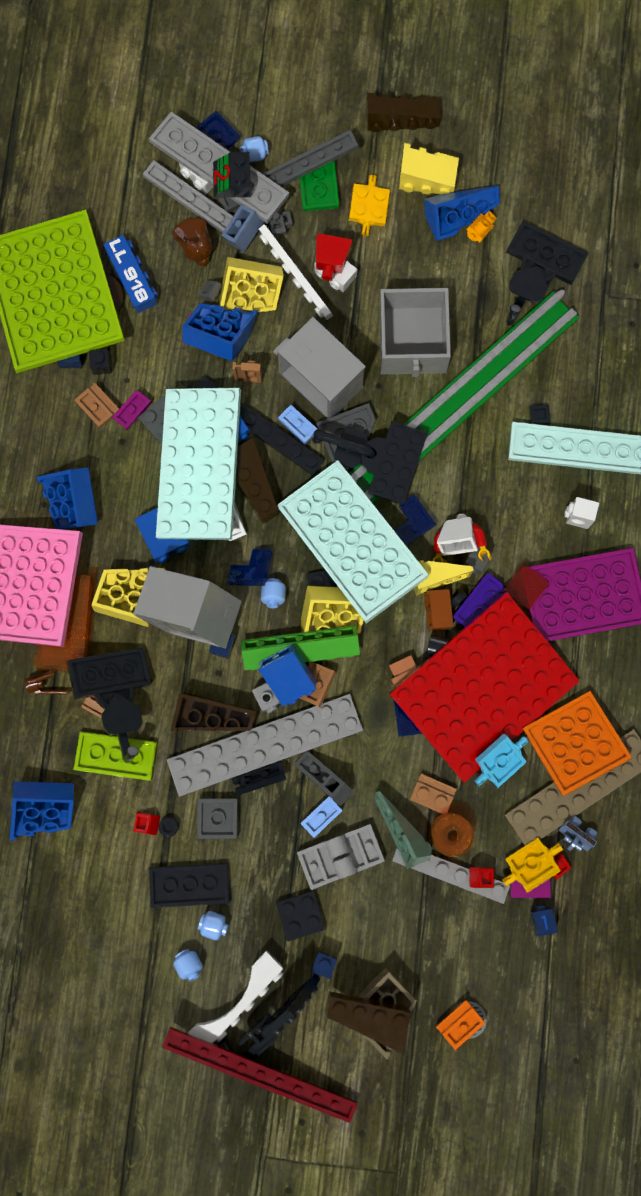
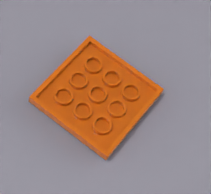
[523,691,632,797]

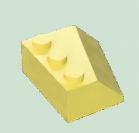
[399,143,459,195]
[219,257,283,312]
[92,568,165,627]
[301,586,364,633]

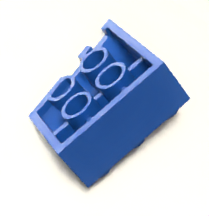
[182,303,258,361]
[36,468,98,530]
[10,782,74,840]

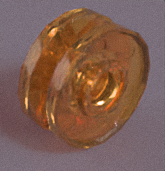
[430,813,474,857]

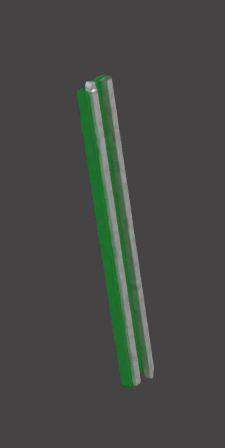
[349,290,579,504]

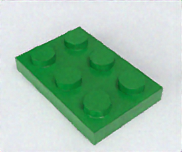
[300,161,339,212]

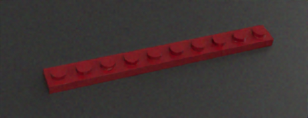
[162,1027,358,1123]

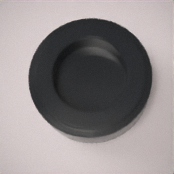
[451,591,468,609]
[159,817,179,837]

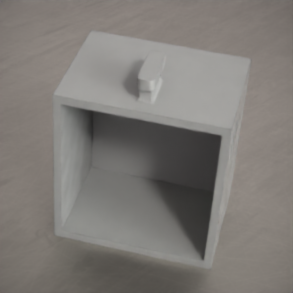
[379,288,451,377]
[273,317,366,419]
[133,566,242,649]

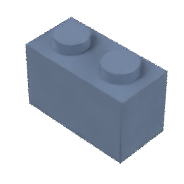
[221,204,264,252]

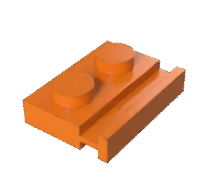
[436,1000,486,1050]

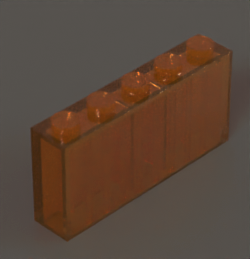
[34,575,94,672]

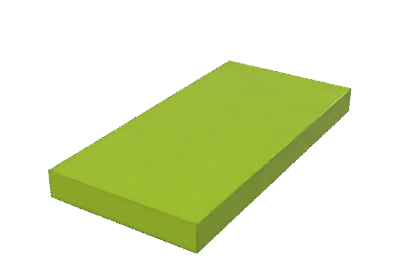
[74,731,157,781]

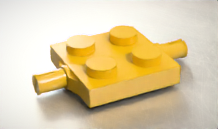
[349,175,390,236]
[502,838,563,893]

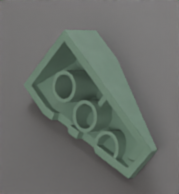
[374,791,432,869]

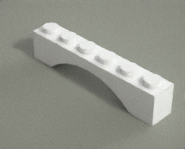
[188,950,284,1043]

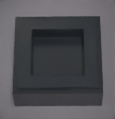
[529,404,550,425]

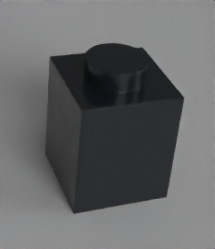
[89,349,112,375]

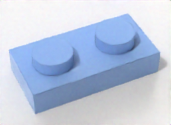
[278,405,317,444]
[301,797,342,838]

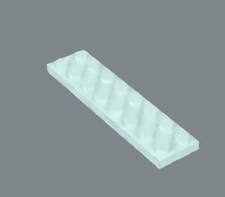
[508,422,641,475]

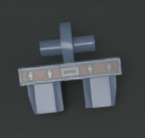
[558,816,597,851]

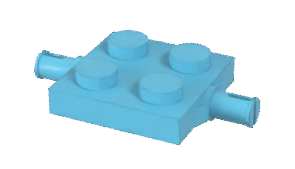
[474,734,529,788]

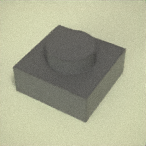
[198,280,222,301]

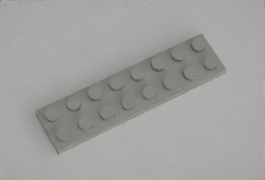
[149,112,289,223]

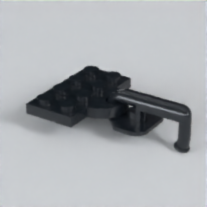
[506,221,589,326]
[311,421,428,505]
[66,647,152,763]
[217,974,321,1060]

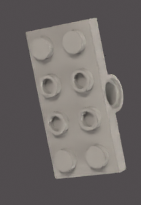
[297,824,385,890]

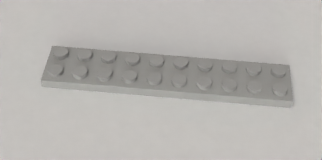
[167,694,363,797]

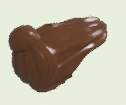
[172,218,213,267]

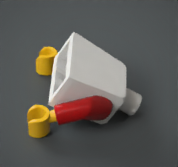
[433,514,492,563]

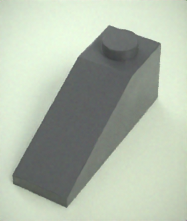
[294,751,354,806]

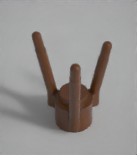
[25,662,70,696]

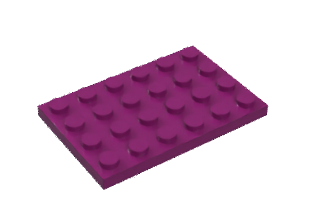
[520,548,641,642]

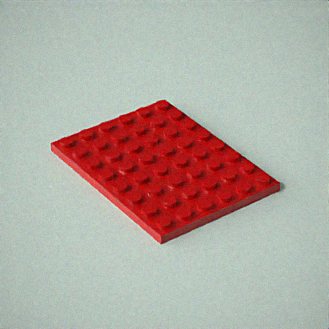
[389,592,579,783]

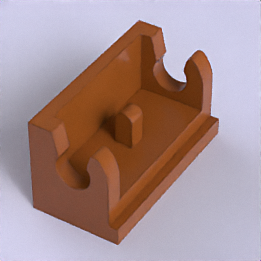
[424,589,453,631]

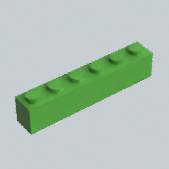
[241,625,360,670]

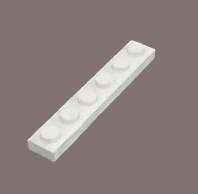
[259,224,333,320]

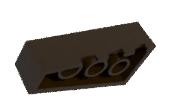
[366,93,441,132]
[236,437,279,524]
[170,692,258,731]
[325,991,411,1054]

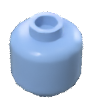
[240,136,268,162]
[260,578,286,608]
[198,911,229,941]
[173,949,203,981]

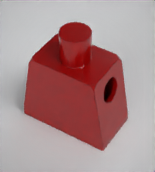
[316,233,352,281]

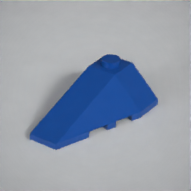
[424,185,500,241]

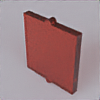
[504,564,549,610]

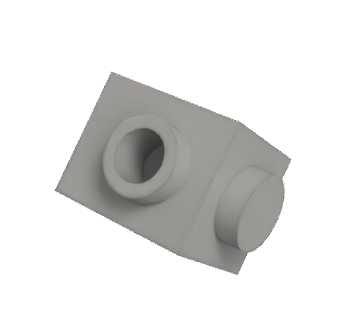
[252,683,280,714]

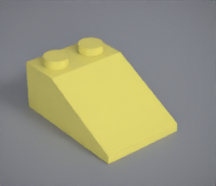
[414,560,474,595]

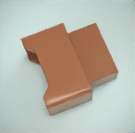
[389,656,420,688]

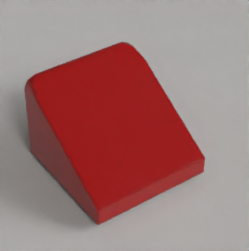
[133,812,160,835]
[553,852,572,880]
[469,867,494,888]

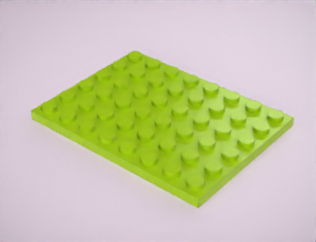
[0,210,125,373]

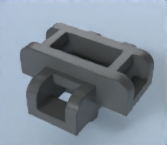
[261,208,293,237]

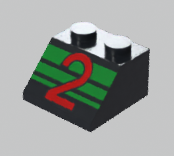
[213,152,251,198]

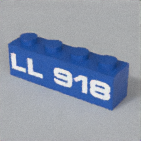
[103,235,158,314]

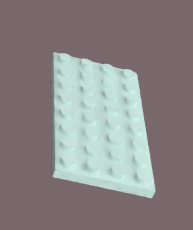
[156,388,241,540]
[277,460,429,623]

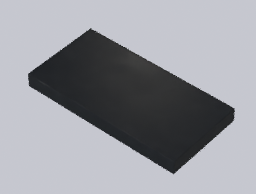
[149,863,230,908]

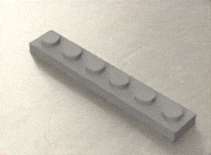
[143,160,233,233]
[392,848,510,904]

